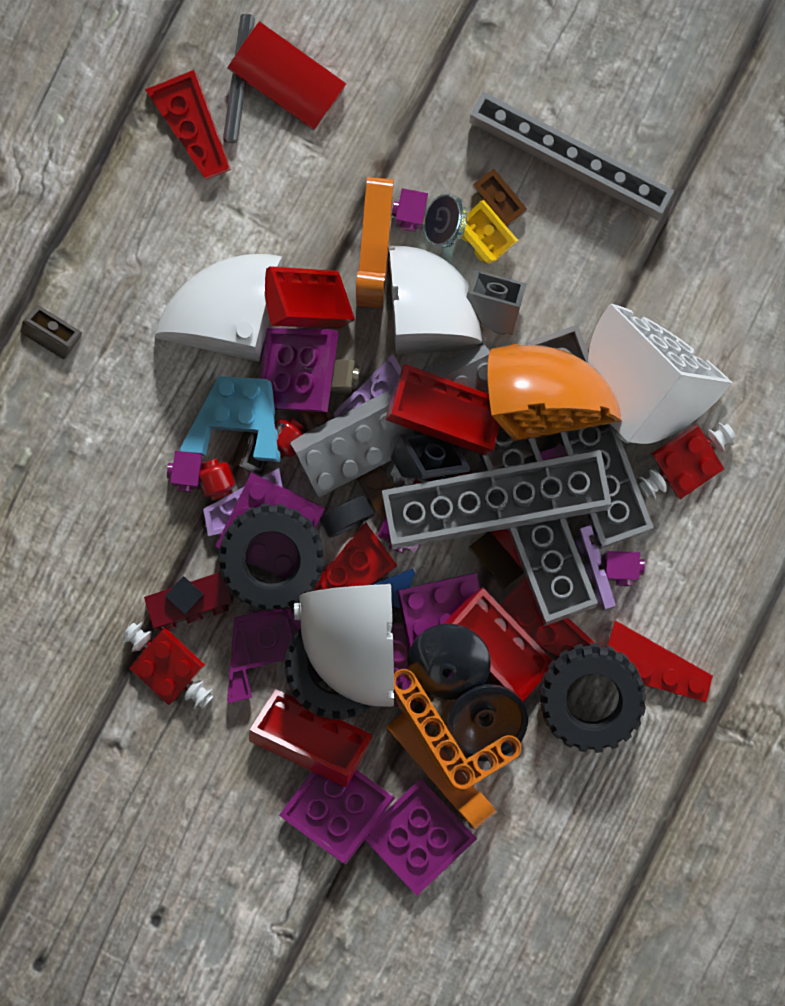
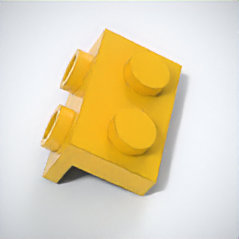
[457,200,519,264]

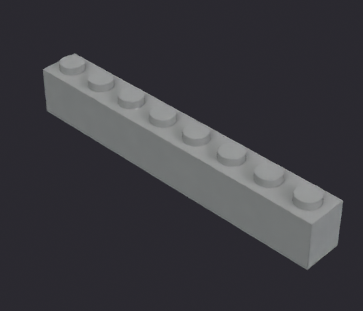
[469,92,674,221]

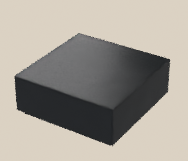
[165,576,204,615]

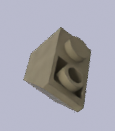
[330,360,360,396]

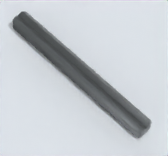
[223,14,255,143]

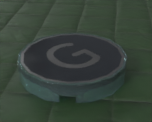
[423,193,467,248]

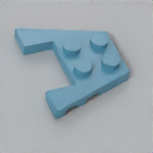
[180,376,280,462]

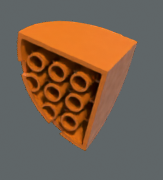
[488,344,622,441]

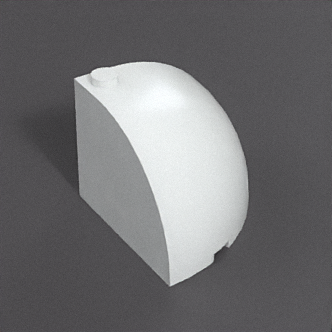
[389,246,487,354]
[154,254,284,362]
[588,304,732,444]
[294,584,394,707]

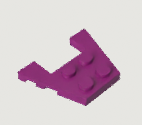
[227,609,324,704]

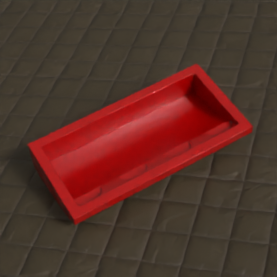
[227,21,347,130]
[265,266,355,329]
[385,364,500,456]
[443,588,553,701]
[249,689,373,787]

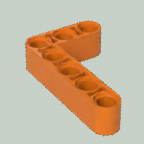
[356,177,394,308]
[393,669,521,792]
[386,712,497,830]

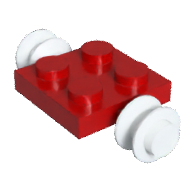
[638,422,736,500]
[123,622,214,709]

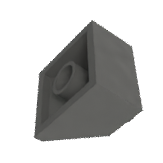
[466,269,527,335]

